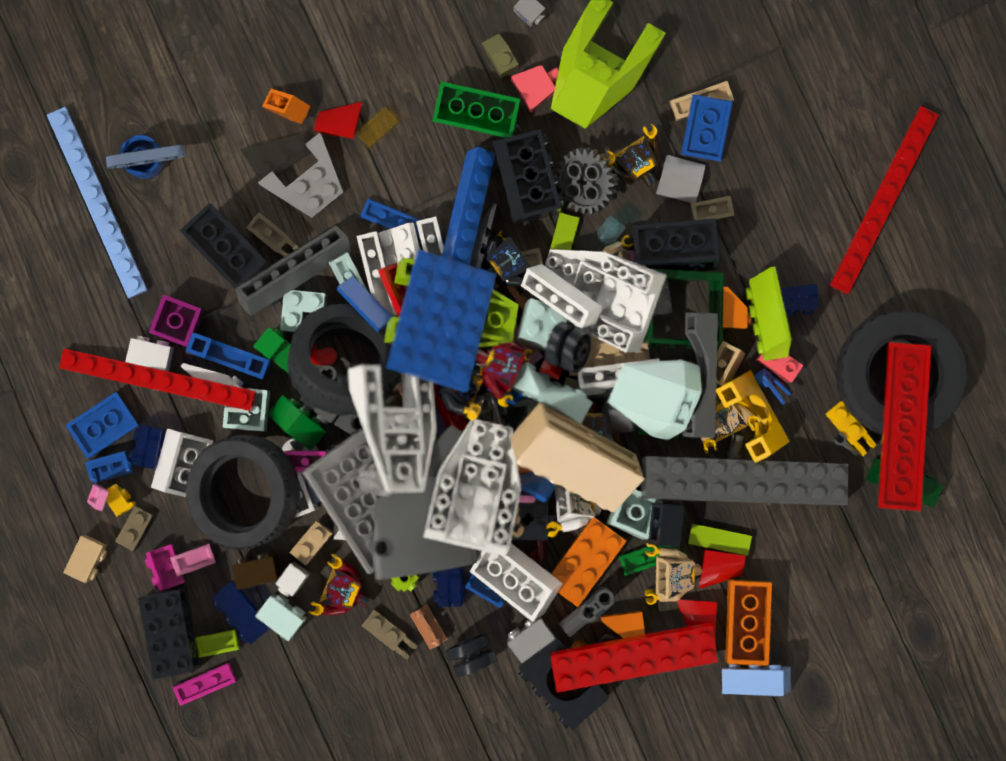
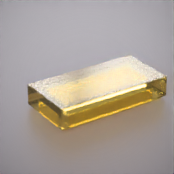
[355,107,399,149]

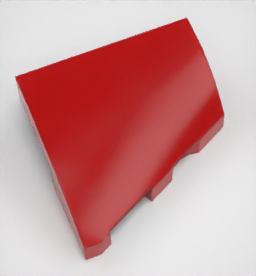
[314,102,363,140]
[698,550,746,589]
[677,599,717,638]

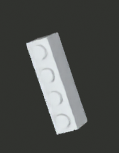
[521,264,603,329]
[577,359,660,395]

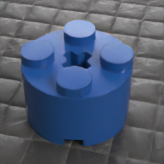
[120,135,164,179]

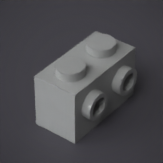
[355,463,391,497]

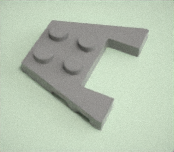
[258,133,343,218]

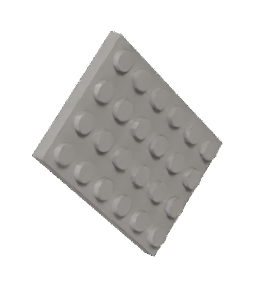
[302,428,383,574]

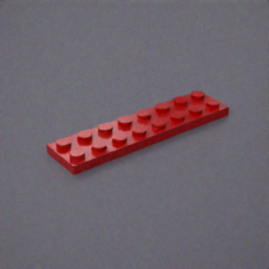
[878,343,931,511]
[550,622,718,692]

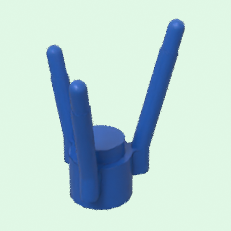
[754,368,791,405]

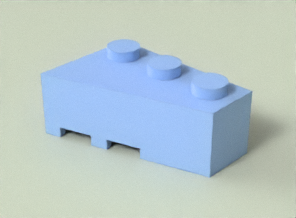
[722,664,791,696]

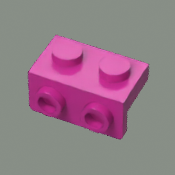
[145,544,186,592]

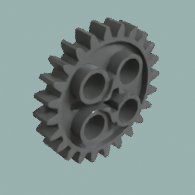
[556,147,618,214]

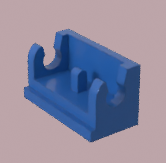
[85,451,134,483]
[465,574,505,608]

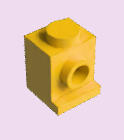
[106,484,137,517]

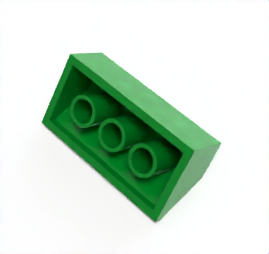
[432,81,521,138]

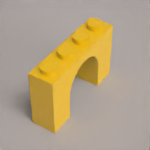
[716,370,790,462]

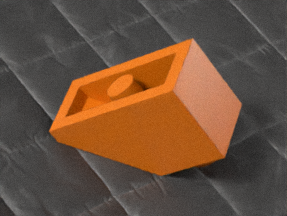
[262,89,310,124]
[723,287,751,329]
[601,611,645,638]

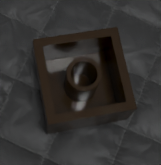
[232,552,282,590]

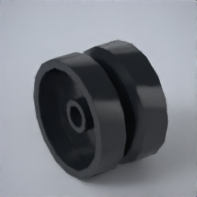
[545,321,593,373]
[446,633,498,677]

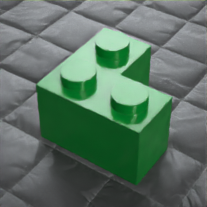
[253,327,291,373]
[267,395,326,451]

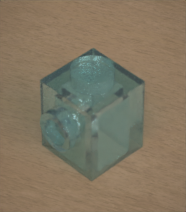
[596,215,626,245]

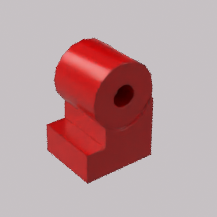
[311,344,338,366]

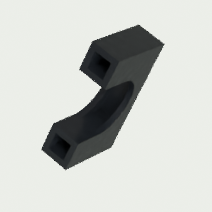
[518,634,610,730]

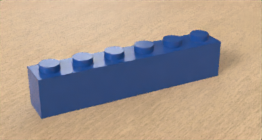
[442,147,495,265]

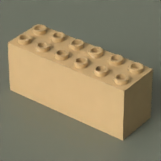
[510,402,644,513]

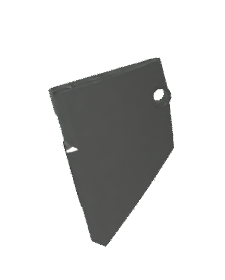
[368,425,478,580]

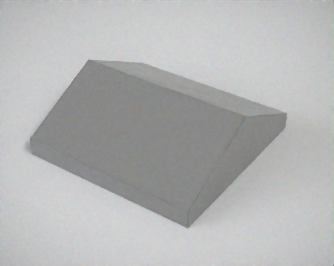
[656,155,706,203]

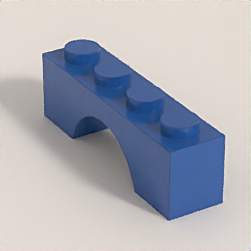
[186,332,272,380]

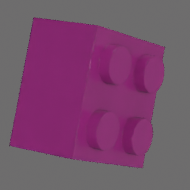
[149,294,205,347]

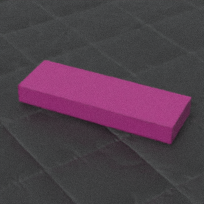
[172,662,237,706]

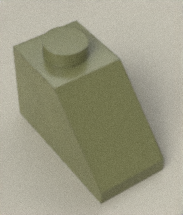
[481,34,518,78]

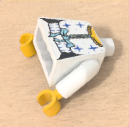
[546,484,601,537]

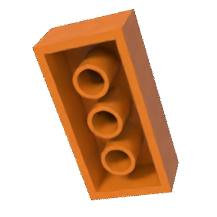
[550,517,626,607]
[725,580,772,666]

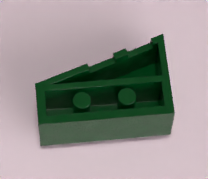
[865,458,944,508]

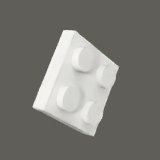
[378,223,420,267]

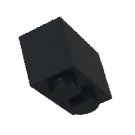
[648,502,684,547]

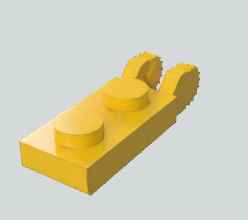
[825,401,876,456]

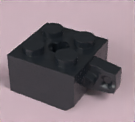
[511,498,561,540]

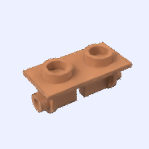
[410,604,448,650]

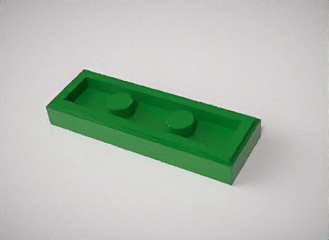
[618,545,681,576]

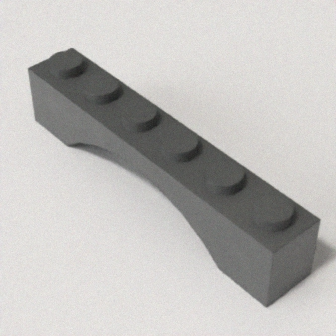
[683,313,718,437]

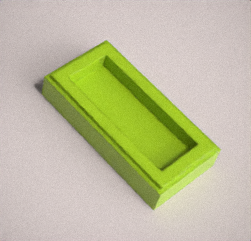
[196,629,240,658]

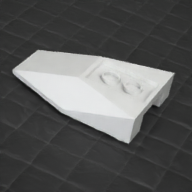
[545,249,666,352]
[424,419,521,556]

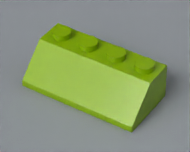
[746,267,791,361]

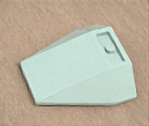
[608,360,702,440]

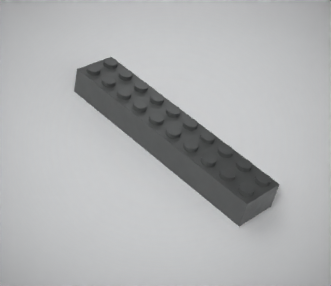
[641,456,848,506]

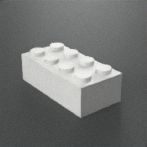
[470,543,562,622]

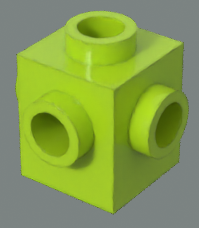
[391,574,420,592]

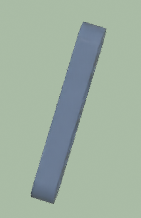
[106,145,186,169]

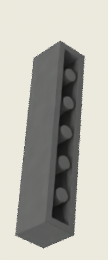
[235,226,351,316]

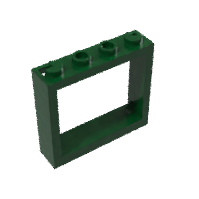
[642,269,724,350]

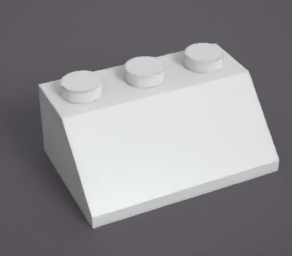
[151,429,213,497]

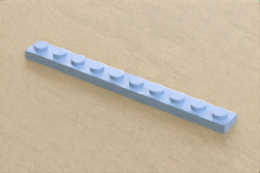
[47,107,148,299]

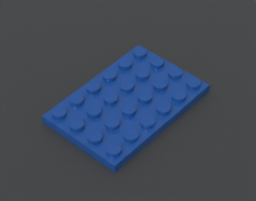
[386,249,496,392]

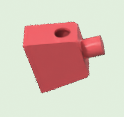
[511,65,559,113]

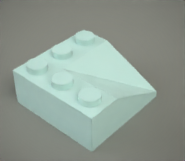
[512,362,593,424]

